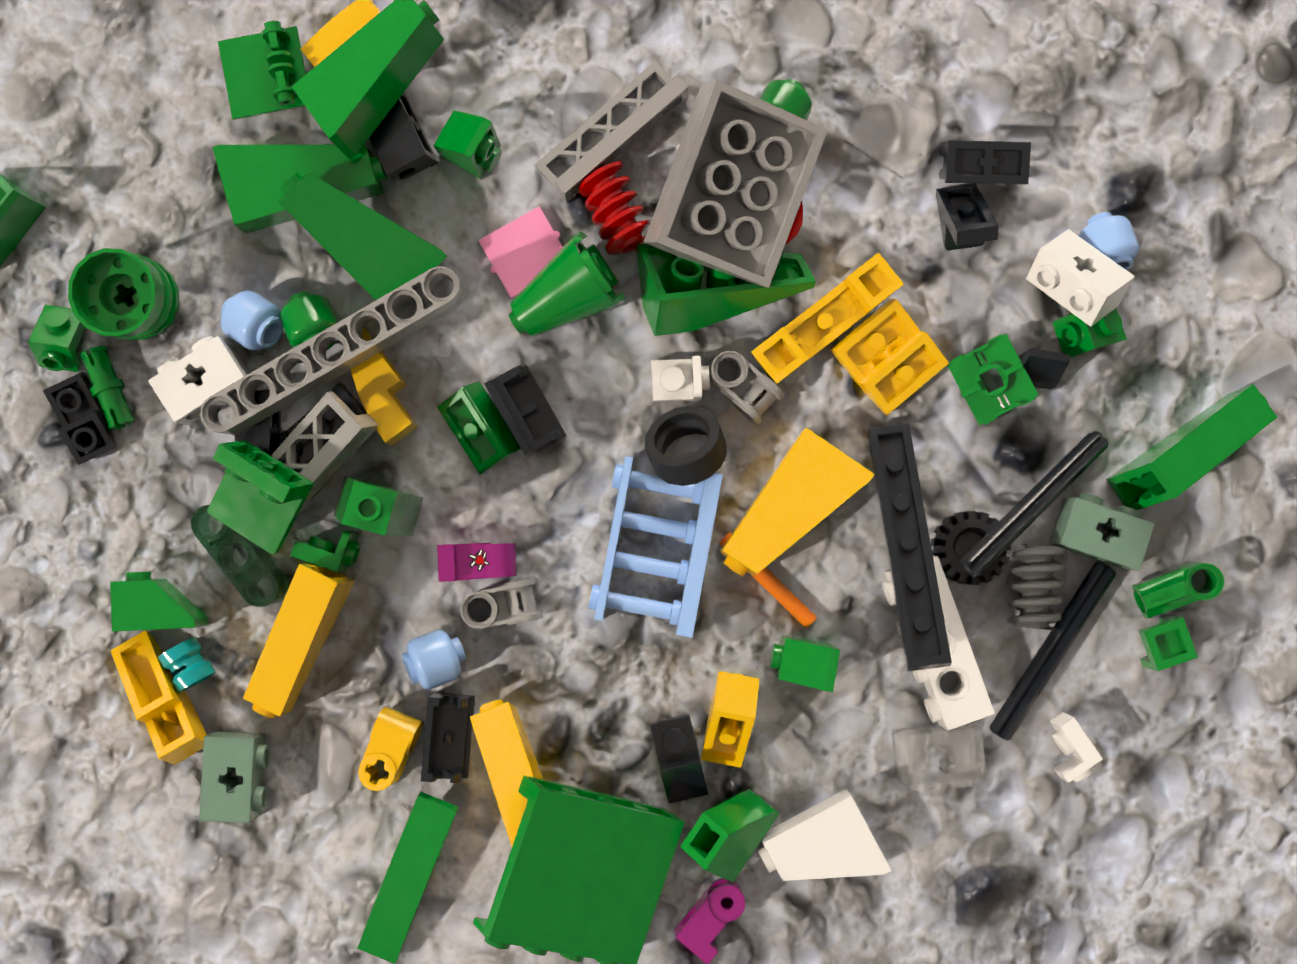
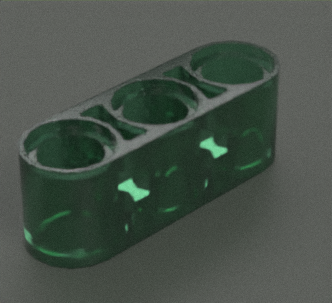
[191,505,289,607]

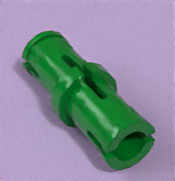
[80,346,135,431]

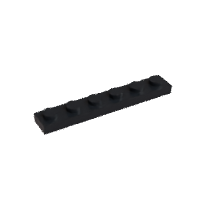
[868,423,952,671]

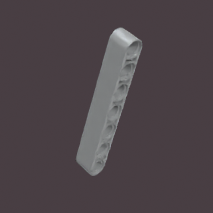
[200,266,465,435]

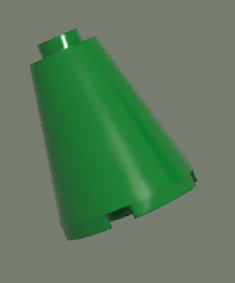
[508,231,626,337]

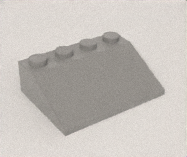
[644,80,828,288]

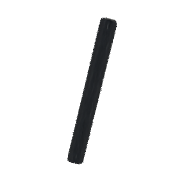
[960,431,1109,577]
[990,562,1116,741]

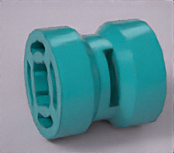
[158,637,216,693]

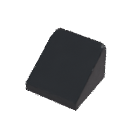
[1019,348,1071,390]

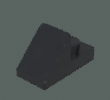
[936,183,999,251]
[650,713,708,804]

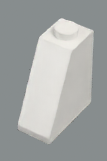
[758,789,891,881]

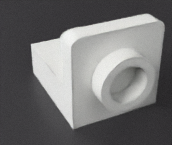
[651,356,710,402]
[1050,712,1103,782]

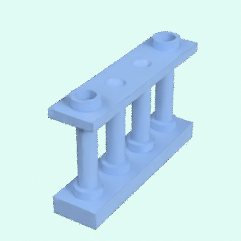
[588,456,723,638]

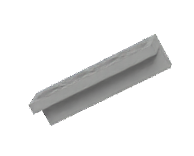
[535,60,688,203]
[271,391,379,516]

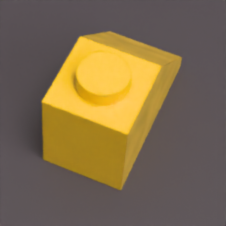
[701,671,760,768]

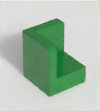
[1138,615,1198,671]

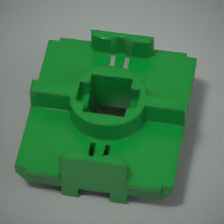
[947,334,1039,425]

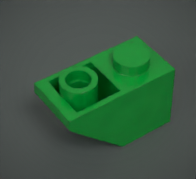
[433,110,502,179]
[680,789,780,882]

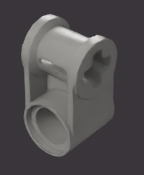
[709,351,785,426]
[460,578,543,629]

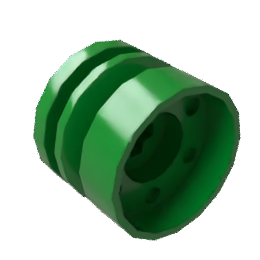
[68,248,179,340]

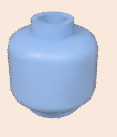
[1079,212,1139,270]
[220,290,283,351]
[401,629,466,690]

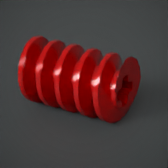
[579,161,650,255]

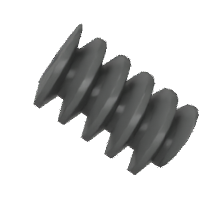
[1007,544,1067,630]

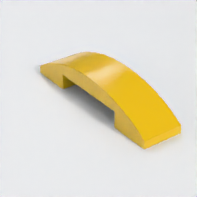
[751,252,904,385]

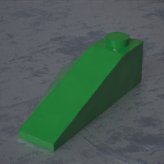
[636,243,816,336]

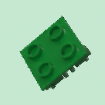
[218,20,306,120]

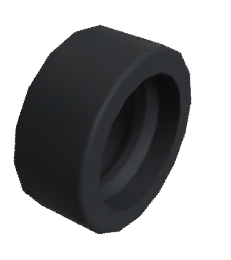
[645,406,727,486]

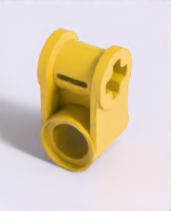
[358,706,423,791]

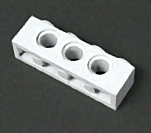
[882,556,995,731]

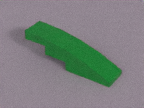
[357,791,459,964]

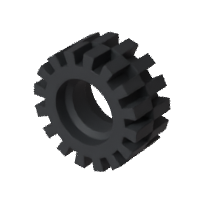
[931,511,1011,585]

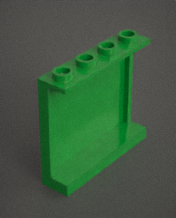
[473,775,685,964]

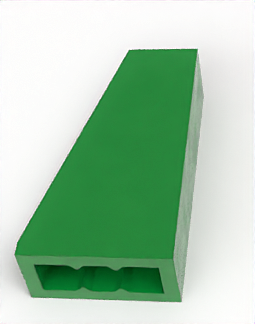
[291,0,444,159]
[212,144,387,234]
[278,172,447,301]
[1106,384,1277,510]
[333,476,423,536]

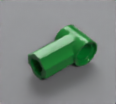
[1132,561,1224,619]

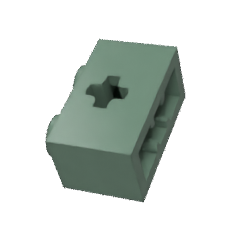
[1049,493,1155,571]
[199,731,270,823]

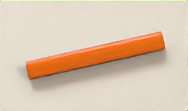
[719,532,817,628]

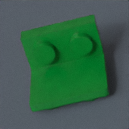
[207,440,314,554]

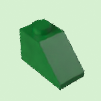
[110,571,208,632]
[770,635,840,692]

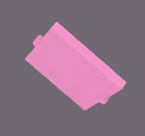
[478,206,562,299]

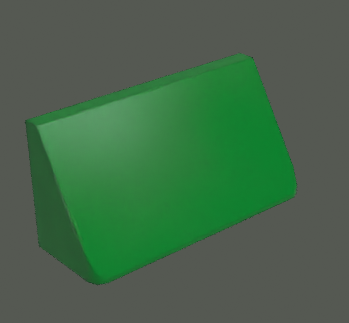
[437,382,521,475]

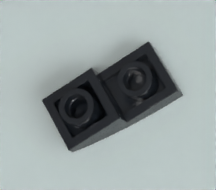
[42,372,117,465]

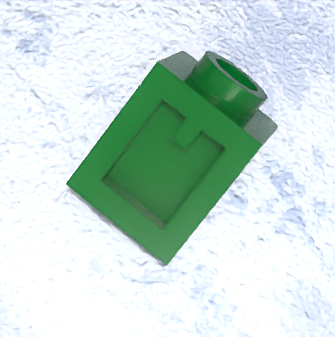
[290,530,361,572]

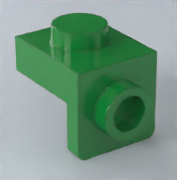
[28,304,86,372]
[1053,308,1127,358]

